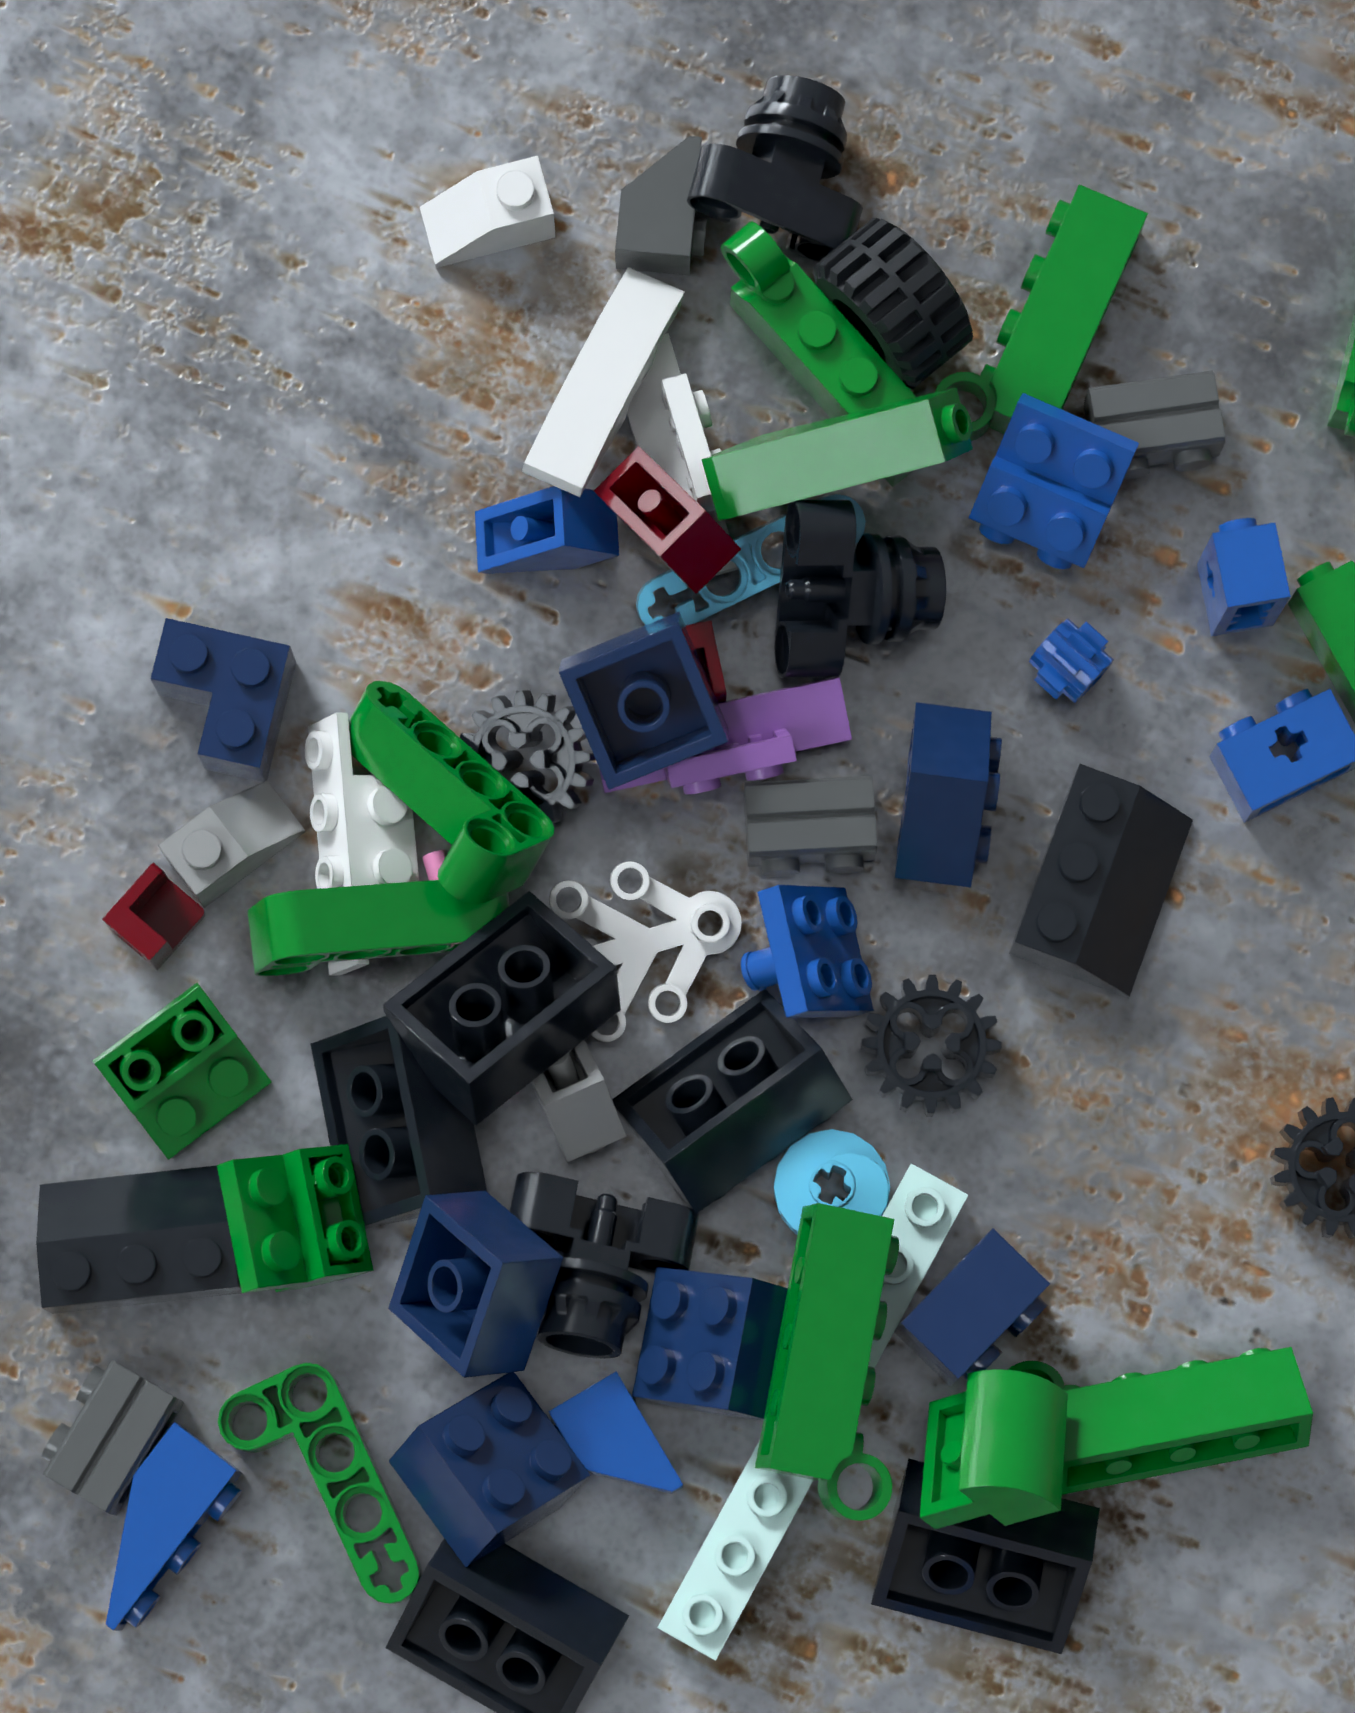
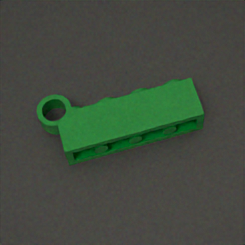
[935,184,1148,441]
[720,221,916,487]
[755,1203,899,1521]
[1008,1347,1313,1495]

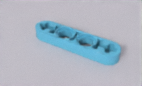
[636,493,866,625]

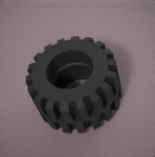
[813,218,973,389]

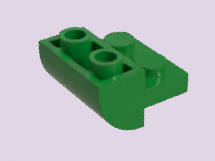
[92,983,272,1160]
[217,1144,374,1293]
[920,1369,1068,1529]

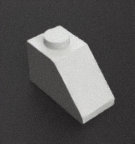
[420,156,555,268]

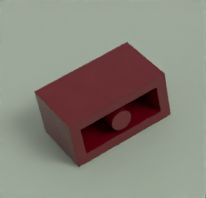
[593,446,741,594]

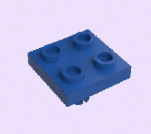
[741,885,874,1018]

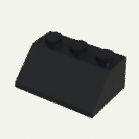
[1009,764,1193,998]
[383,891,621,1126]
[612,989,853,1214]
[310,1016,487,1229]
[36,1165,242,1314]
[871,1458,1100,1654]
[385,1538,629,1713]

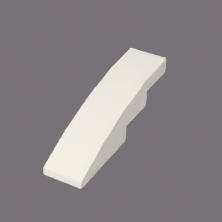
[522,267,685,497]

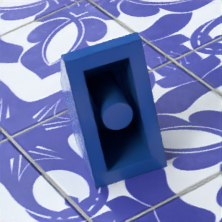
[475,486,619,574]
[548,1371,683,1494]

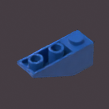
[106,1422,242,1631]

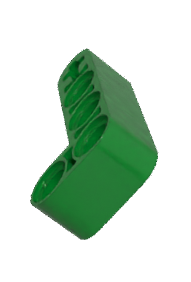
[348,681,555,904]
[247,880,510,977]
[218,1363,422,1604]

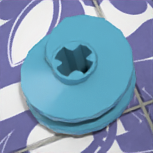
[774,1129,890,1235]

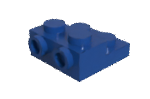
[969,393,1139,569]

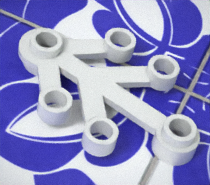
[549,861,742,1042]

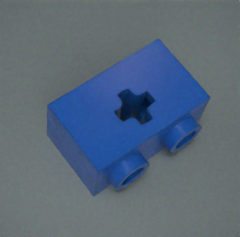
[1197,518,1291,637]
[1209,689,1355,823]

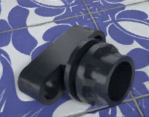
[687,75,863,262]
[774,500,946,678]
[510,1172,699,1359]

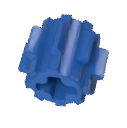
[1029,618,1114,703]

